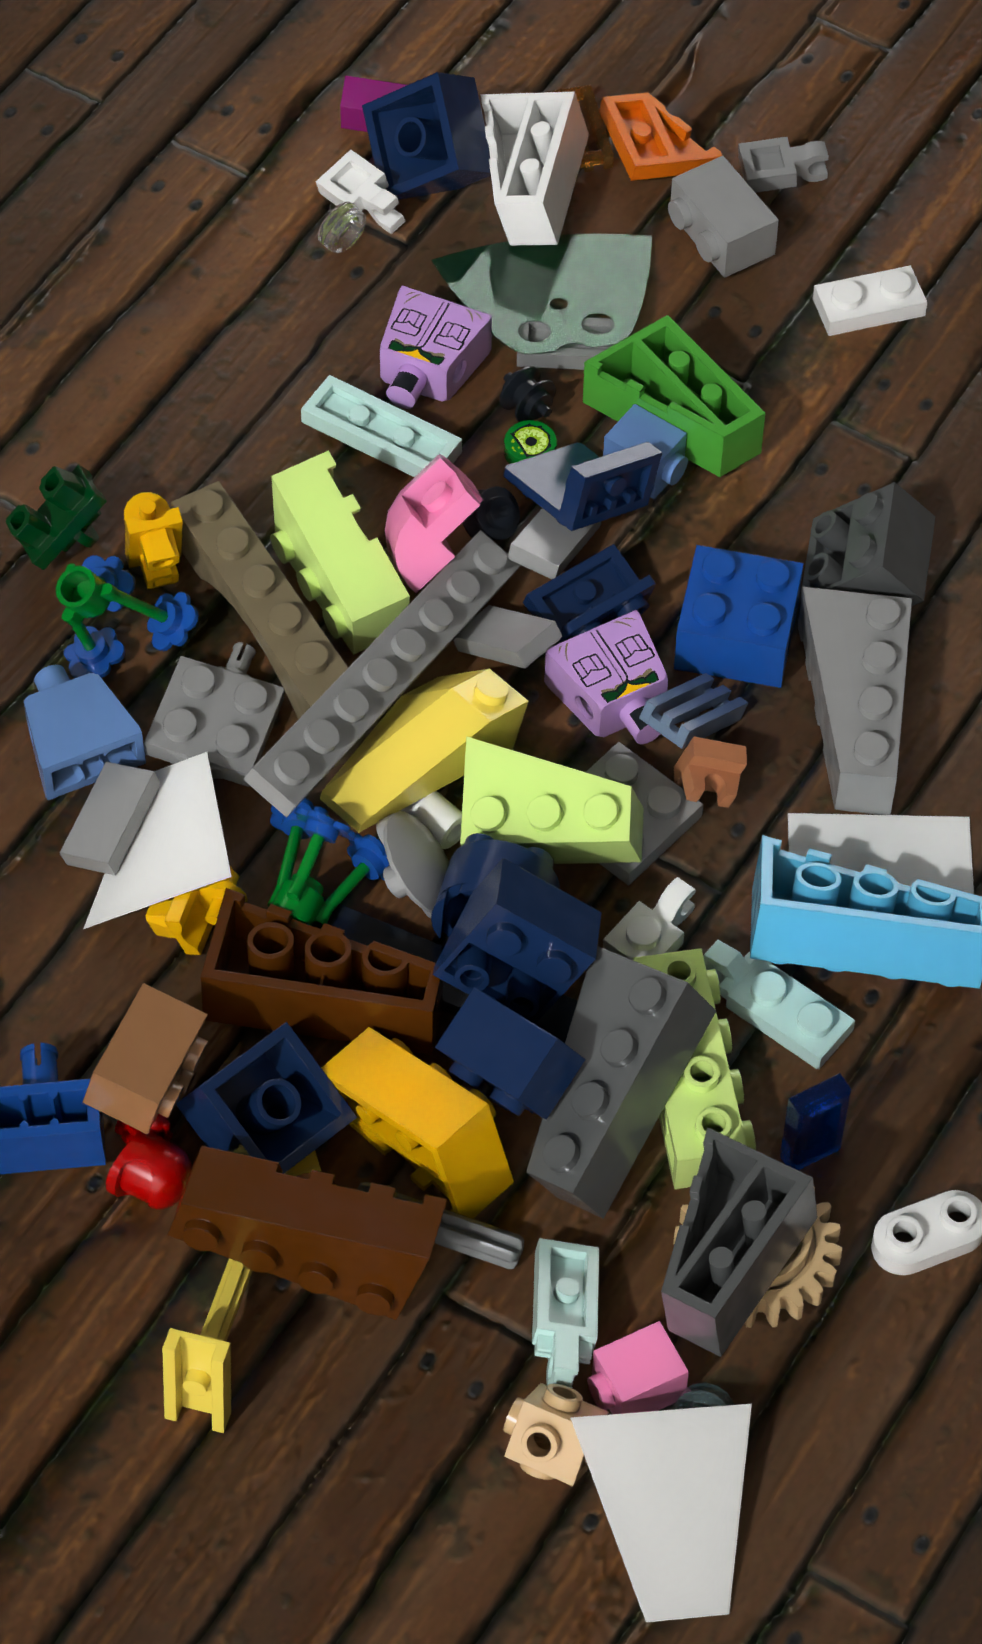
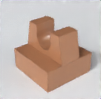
[674,736,747,808]

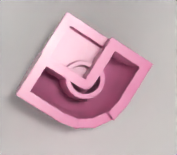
[385,454,483,593]

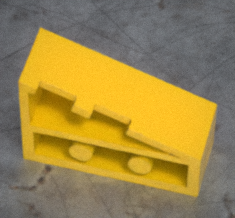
[321,1027,514,1218]

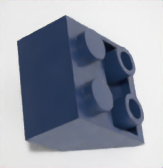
[433,858,602,1024]

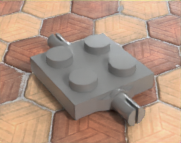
[144,642,285,787]

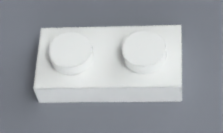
[813,265,927,336]

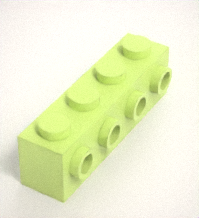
[633,948,756,1189]

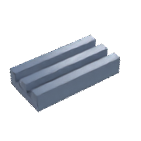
[639,673,748,749]

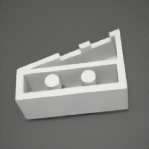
[480,92,589,246]

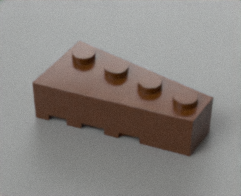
[201,888,443,1054]
[168,1146,447,1320]

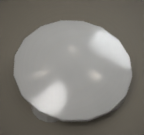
[376,811,449,918]

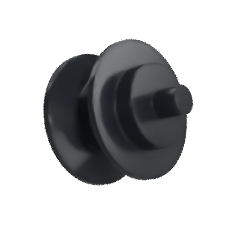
[499,366,556,422]
[462,486,520,541]

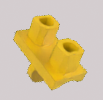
[124,492,183,589]
[146,866,248,955]

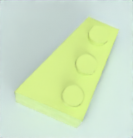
[270,450,410,654]
[460,736,644,864]

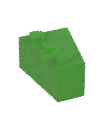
[583,315,765,477]

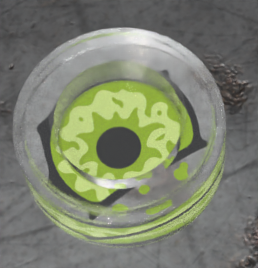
[317,202,366,253]

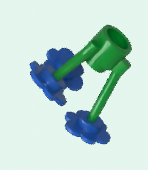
[56,555,199,678]
[267,798,389,928]

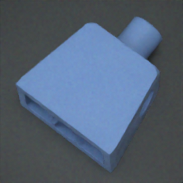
[24,664,146,800]

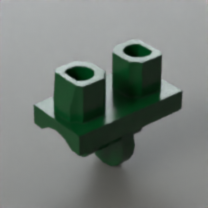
[6,464,107,570]

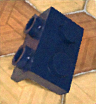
[523,544,656,646]

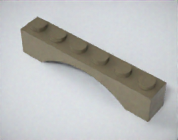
[171,481,377,768]

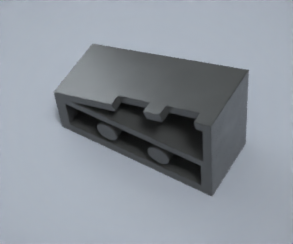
[661,1127,818,1357]

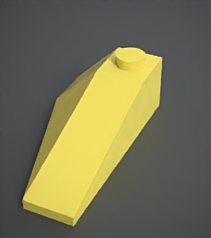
[320,668,529,833]

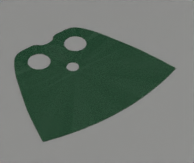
[431,234,652,354]

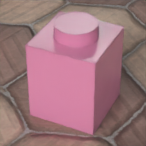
[587,1321,689,1414]

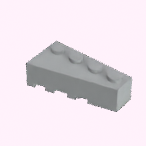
[798,587,912,815]

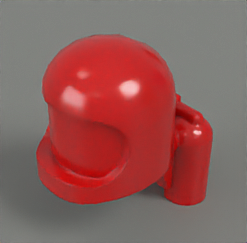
[106,1114,192,1210]

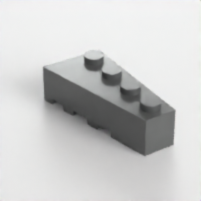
[526,946,716,1219]

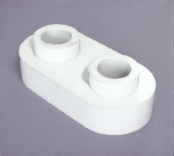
[871,1190,982,1275]

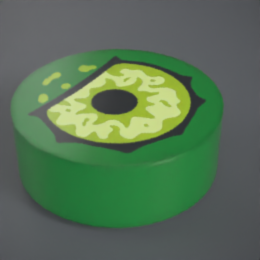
[504,420,557,464]

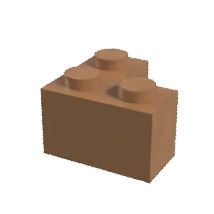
[83,983,208,1134]

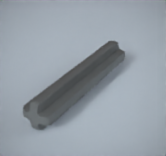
[357,1182,524,1269]

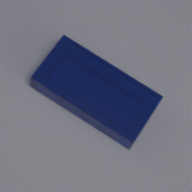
[780,1073,851,1170]

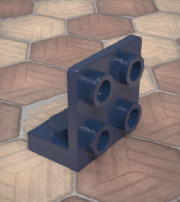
[503,442,662,531]

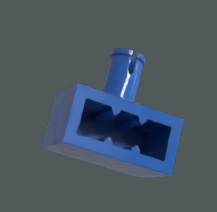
[0,1043,106,1175]

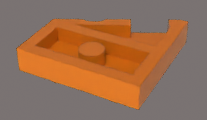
[599,92,723,181]

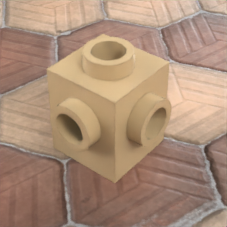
[503,1383,609,1486]

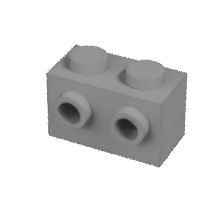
[668,156,779,278]

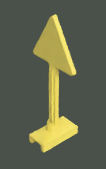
[162,1150,321,1433]

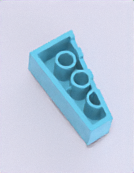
[750,835,982,989]

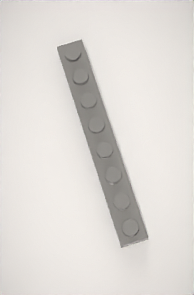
[243,530,521,818]

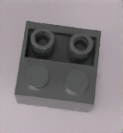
[800,482,936,606]

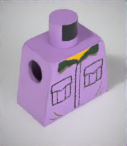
[380,286,492,409]
[544,610,668,744]

